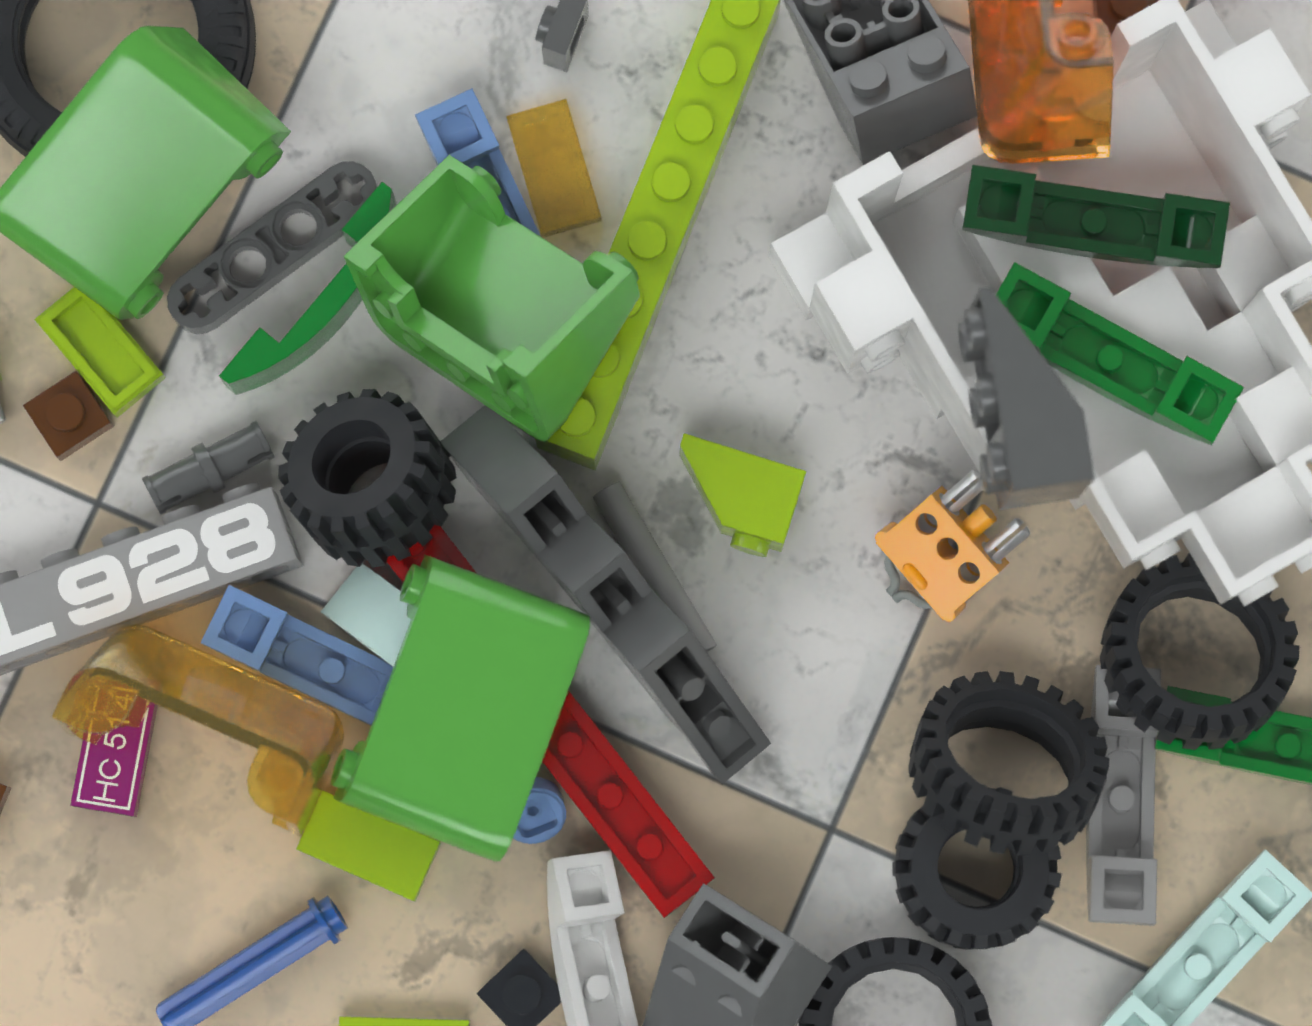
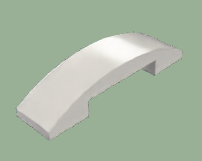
[547,850,638,1026]

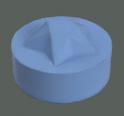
[513,777,566,844]

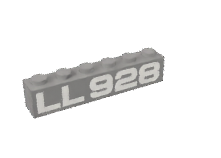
[0,483,303,676]

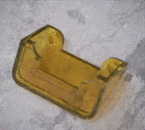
[52,624,345,837]

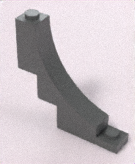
[441,405,771,784]

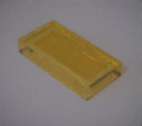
[506,99,602,238]

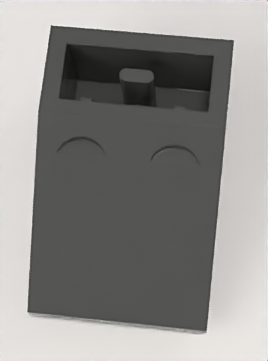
[783,0,978,165]
[958,287,1095,510]
[643,883,832,1026]

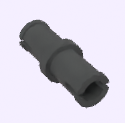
[142,421,275,515]

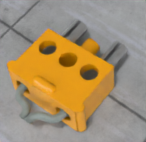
[875,469,1030,622]

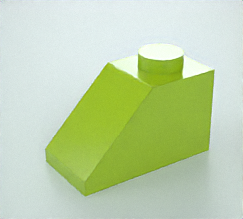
[679,433,806,557]

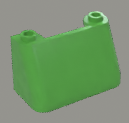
[0,26,291,320]
[343,155,640,442]
[331,555,590,862]

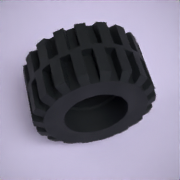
[278,389,457,567]
[892,784,1062,950]

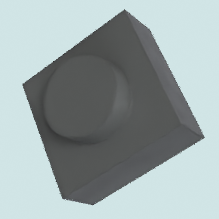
[535,0,589,72]

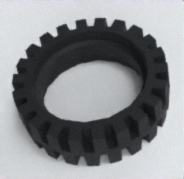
[1100,553,1300,750]
[908,671,1109,855]
[798,937,992,1026]

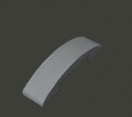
[1086,665,1161,926]

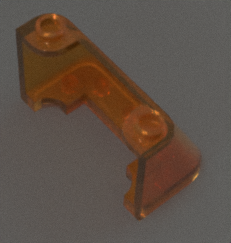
[967,0,1114,164]

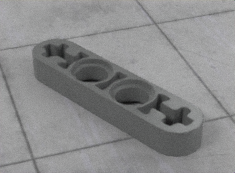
[167,161,378,334]

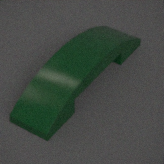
[962,165,1230,268]

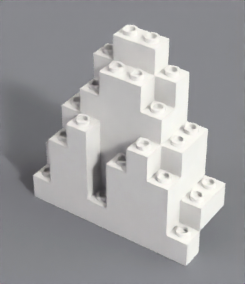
[769,0,1312,606]

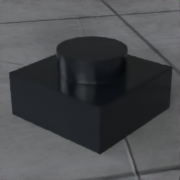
[476,948,562,1026]

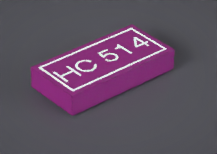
[70,679,160,817]

